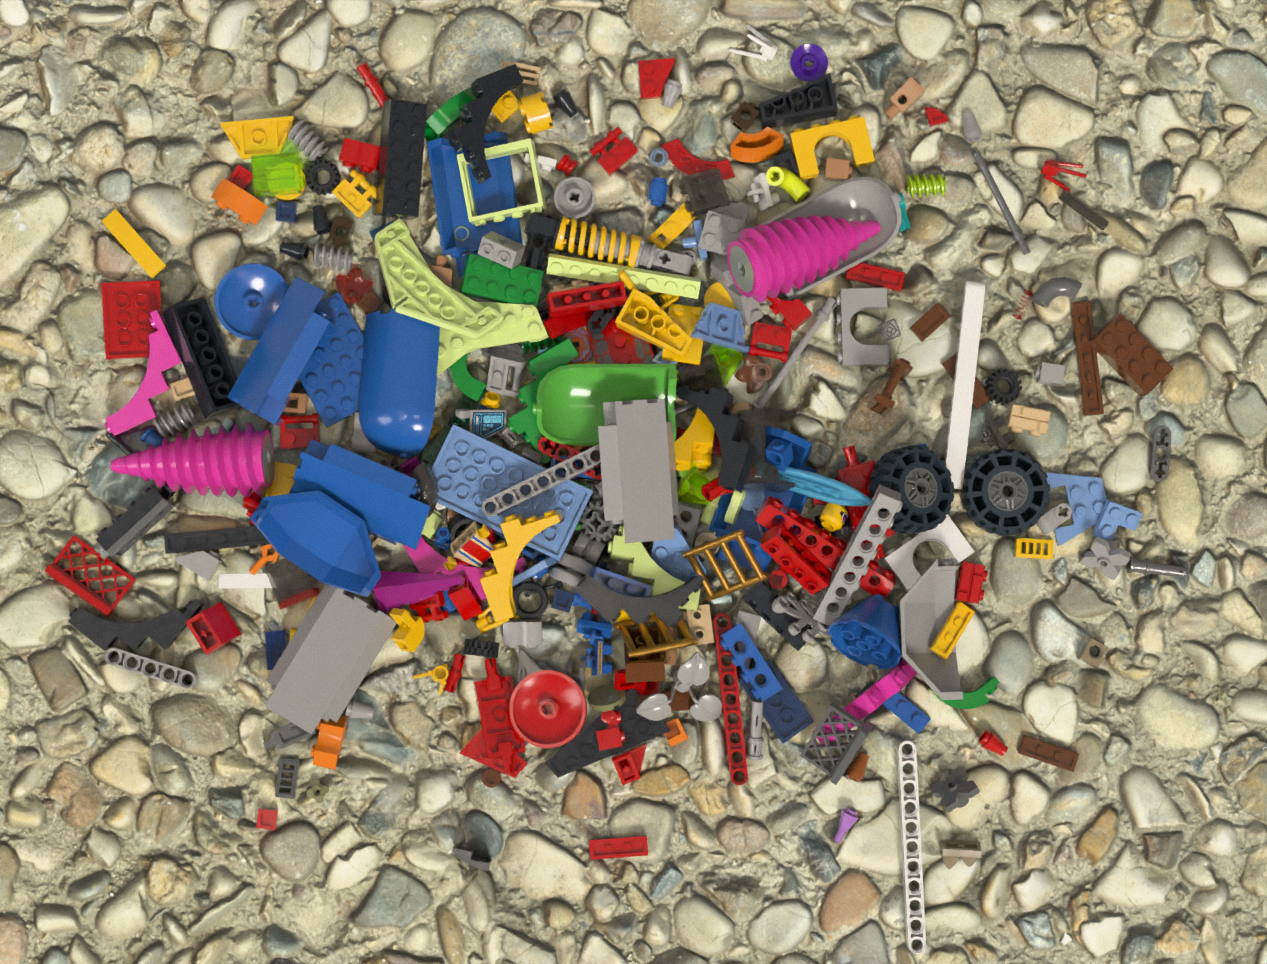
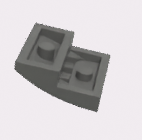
[452,845,492,871]

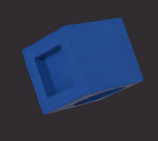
[765,438,794,472]

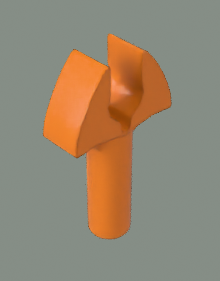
[249,544,279,575]

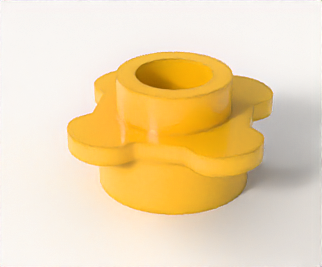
[481,391,502,409]

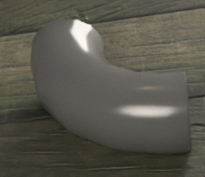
[1031,277,1082,308]

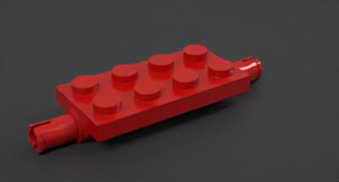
[836,445,895,560]
[473,658,526,775]

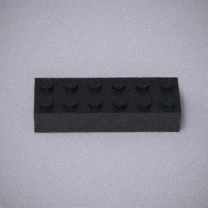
[375,98,427,220]
[163,297,241,419]

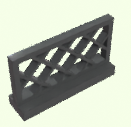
[800,702,874,785]

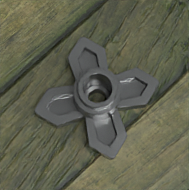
[929,766,980,813]

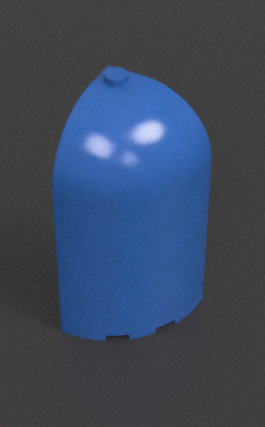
[359,309,440,459]

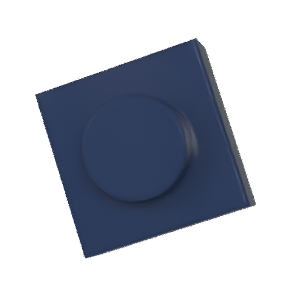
[275,201,297,223]
[551,589,575,613]

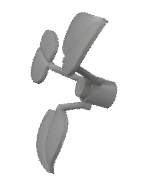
[636,652,722,722]

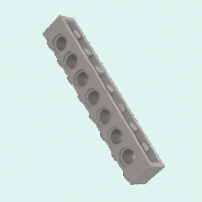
[813,484,903,626]

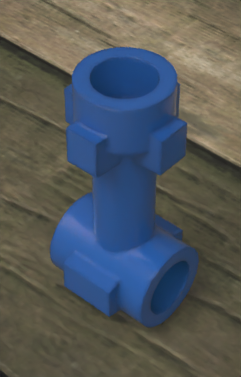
[434,527,452,551]

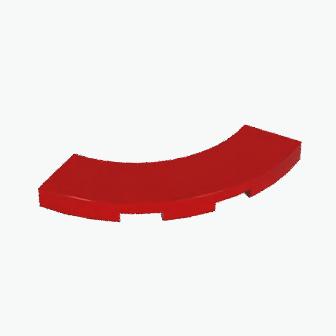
[661,138,735,182]

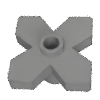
[1080,537,1131,580]

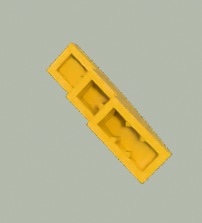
[101,209,166,278]

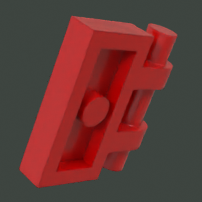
[589,127,639,176]
[409,590,449,623]

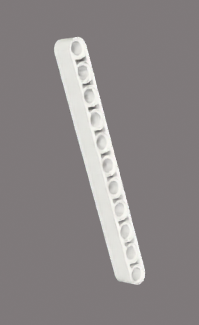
[944,280,985,489]
[897,740,926,954]

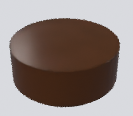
[482,768,501,788]

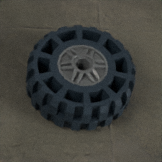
[868,445,954,534]
[961,448,1050,536]

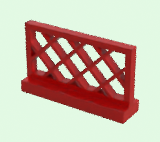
[44,535,136,618]

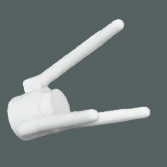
[729,25,778,62]

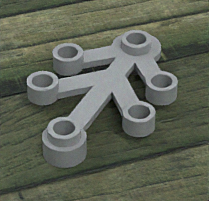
[772,592,829,642]

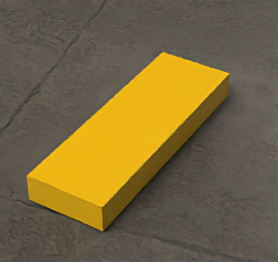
[929,601,975,660]

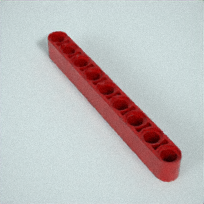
[713,613,748,785]

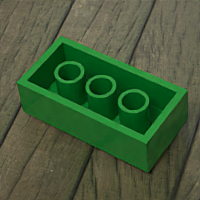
[459,254,544,308]

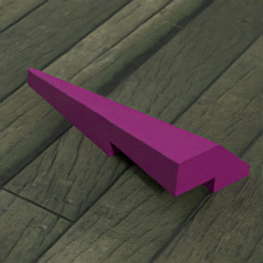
[373,571,465,614]

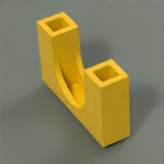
[789,115,875,180]

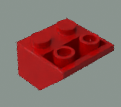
[185,602,242,655]

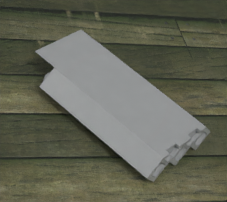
[264,584,397,734]

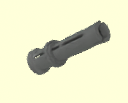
[1127,556,1187,579]

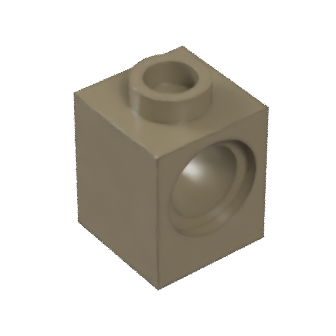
[1077,637,1108,668]

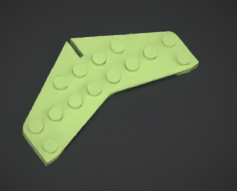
[374,219,503,338]
[437,301,549,376]

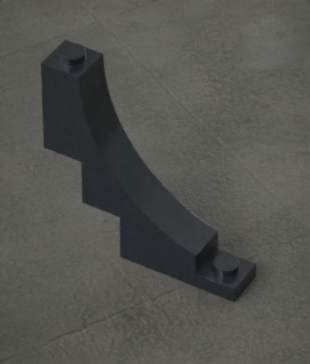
[68,599,204,651]

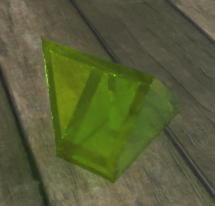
[709,346,744,388]
[678,466,713,505]

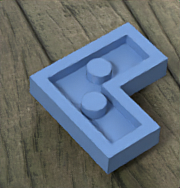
[1092,499,1143,540]

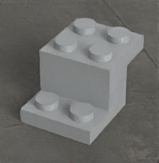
[697,197,749,257]

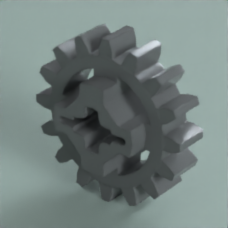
[579,499,619,542]

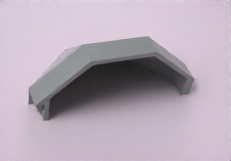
[899,559,963,700]

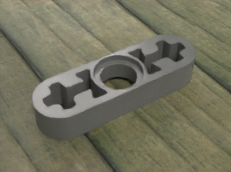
[1150,426,1171,482]

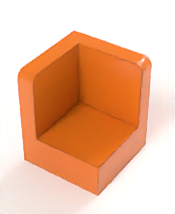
[664,717,688,747]

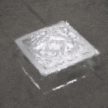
[877,318,902,343]

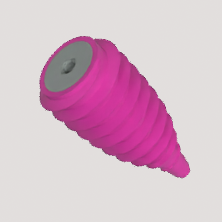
[727,215,881,303]
[111,422,275,497]

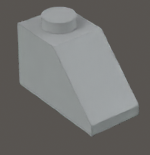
[174,550,222,581]

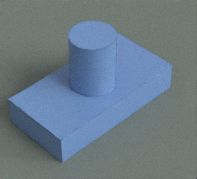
[681,220,708,261]

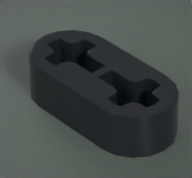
[587,307,616,335]

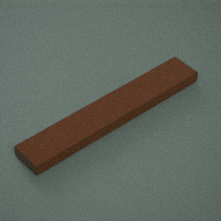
[1070,301,1104,416]

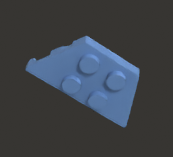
[691,303,750,353]

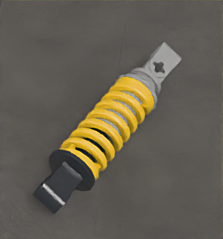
[524,213,693,277]

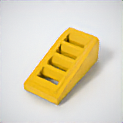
[1014,538,1054,559]

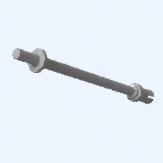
[745,296,837,427]

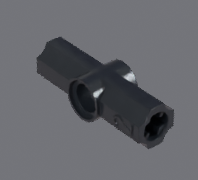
[526,213,552,271]

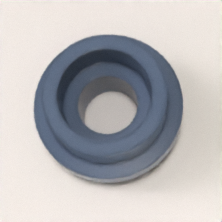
[649,148,669,167]

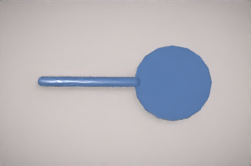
[741,482,765,537]

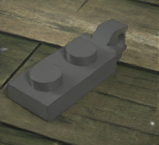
[263,723,318,750]

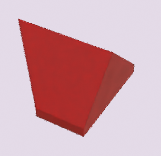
[611,743,647,785]

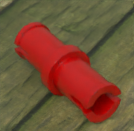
[443,653,467,694]

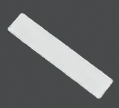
[219,573,288,588]

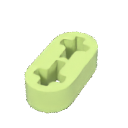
[724,490,746,525]

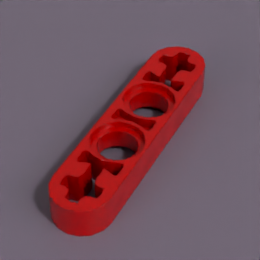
[538,437,602,480]

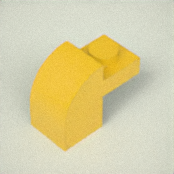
[389,608,425,653]

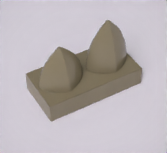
[940,840,982,869]

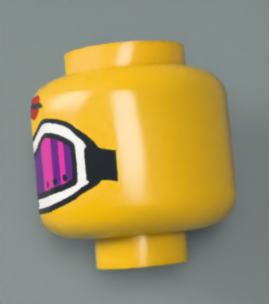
[820,503,848,531]

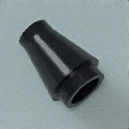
[553,89,579,118]
[312,205,332,235]
[279,242,309,261]

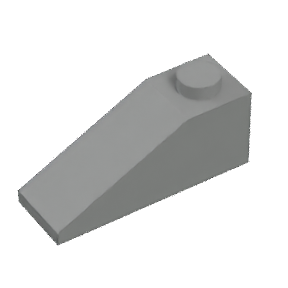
[731,611,761,669]

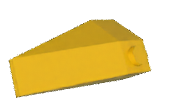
[615,288,692,357]

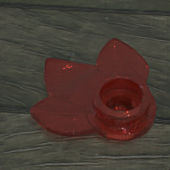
[336,267,373,304]

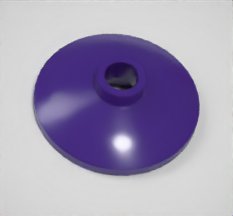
[790,44,828,82]

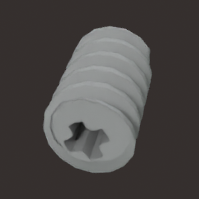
[288,119,329,162]
[313,243,355,273]
[153,402,197,439]

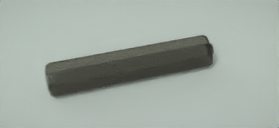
[1059,190,1109,230]

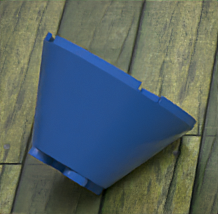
[827,594,901,669]

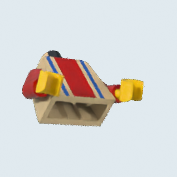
[443,521,496,571]

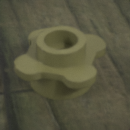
[306,780,329,803]

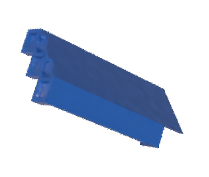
[427,131,523,278]

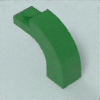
[425,87,477,142]
[450,352,487,403]
[928,676,1000,709]

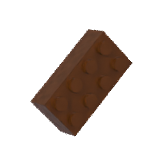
[1088,313,1174,397]

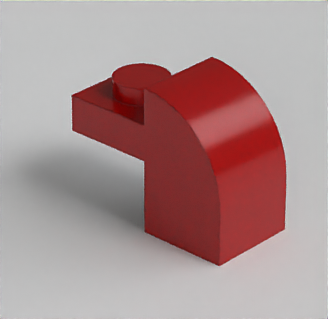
[613,669,660,695]

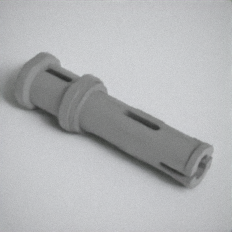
[746,700,764,760]

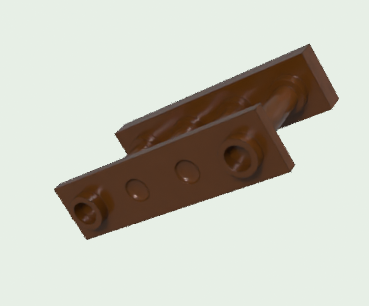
[867,358,913,416]

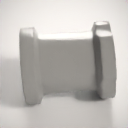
[498,426,524,451]

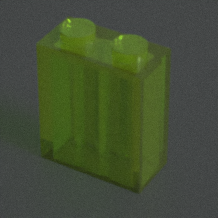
[251,152,305,197]

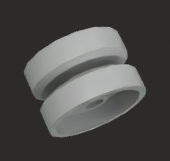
[554,177,596,223]
[549,553,596,587]

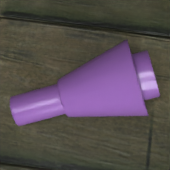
[834,807,859,843]

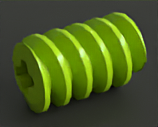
[906,173,946,199]

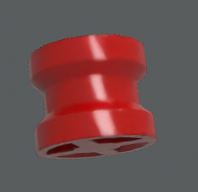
[556,153,579,177]
[768,570,788,589]

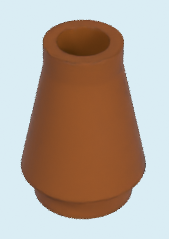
[846,752,869,782]

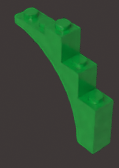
[507,337,578,464]

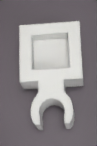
[524,153,558,172]

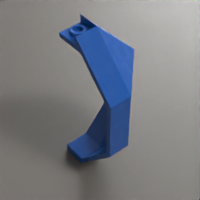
[250,490,381,597]

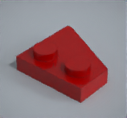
[638,58,675,100]

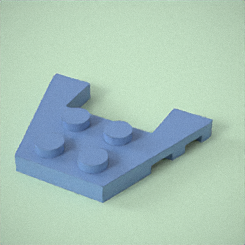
[1046,472,1107,546]

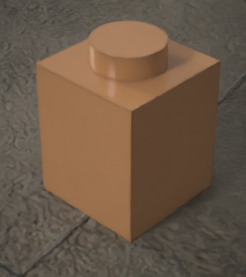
[824,158,852,182]

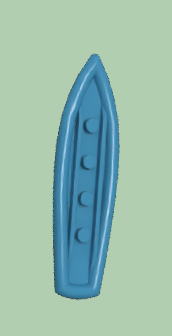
[754,460,871,506]

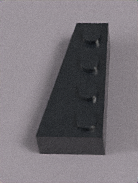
[758,73,838,130]

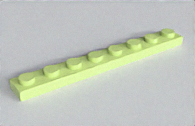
[546,254,701,299]

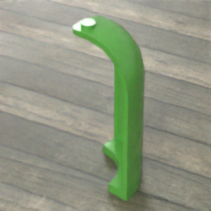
[533,364,677,445]

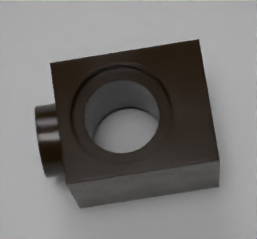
[730,101,759,133]
[329,216,356,247]

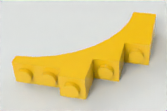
[674,408,715,471]
[480,509,563,622]

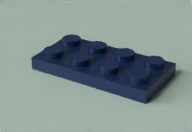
[738,658,814,744]

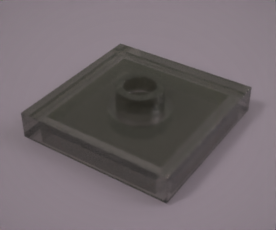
[677,354,723,392]

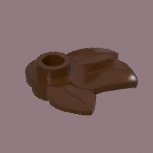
[735,355,773,394]

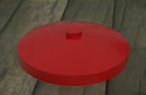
[509,670,587,748]

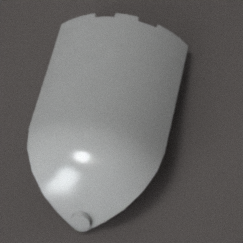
[752,177,902,301]

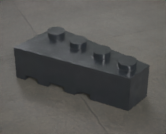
[741,581,813,651]

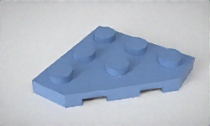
[650,525,707,587]

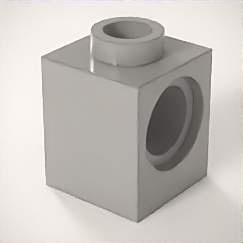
[1035,362,1065,386]

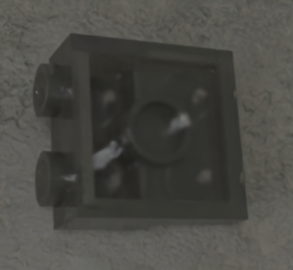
[679,168,730,217]
[264,558,316,603]

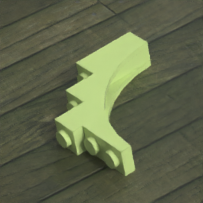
[608,523,700,611]

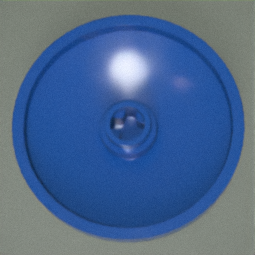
[214,263,289,340]

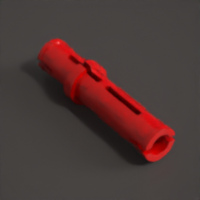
[356,62,389,110]

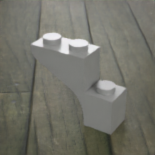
[710,256,763,326]

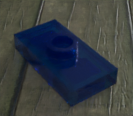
[265,630,286,670]

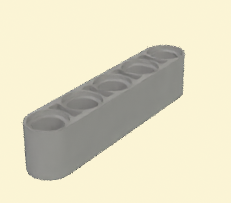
[104,648,199,688]

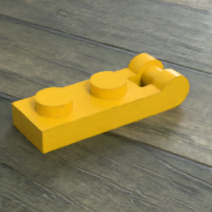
[647,202,698,250]

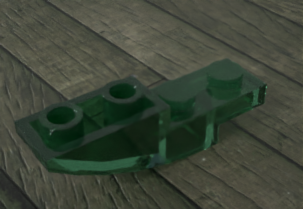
[423,394,479,467]

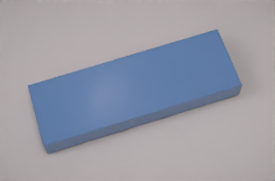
[513,557,557,587]

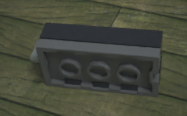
[94,487,175,560]

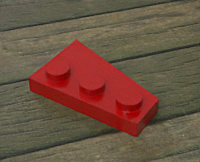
[459,728,528,778]

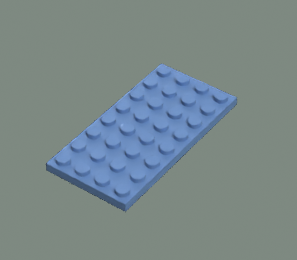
[420,424,593,561]

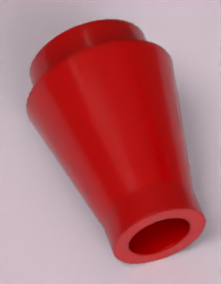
[978,730,1008,756]

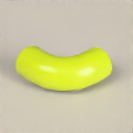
[766,166,811,203]

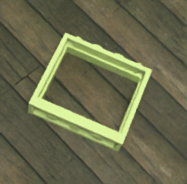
[457,138,547,226]

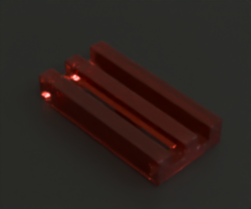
[278,587,320,610]

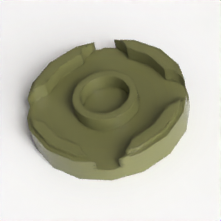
[587,684,626,712]

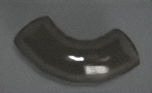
[412,463,439,518]

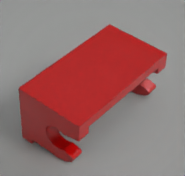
[448,575,484,621]

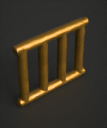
[682,529,769,601]
[614,610,698,658]

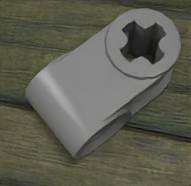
[1036,503,1072,536]

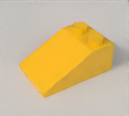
[662,303,704,365]

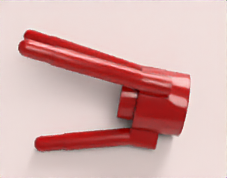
[1041,159,1087,192]

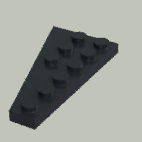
[545,688,671,778]

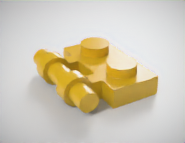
[332,169,377,219]

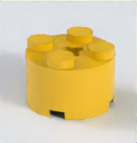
[517,91,554,135]

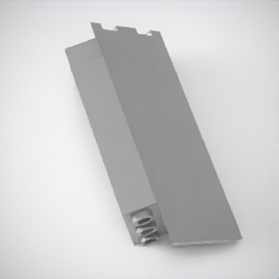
[598,398,679,543]

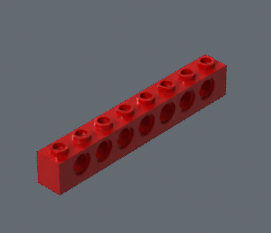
[755,496,896,599]

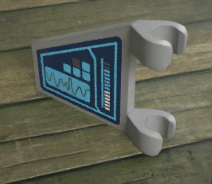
[455,409,507,439]

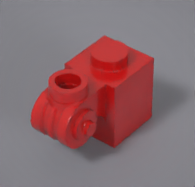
[596,710,625,751]

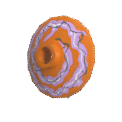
[558,328,593,364]

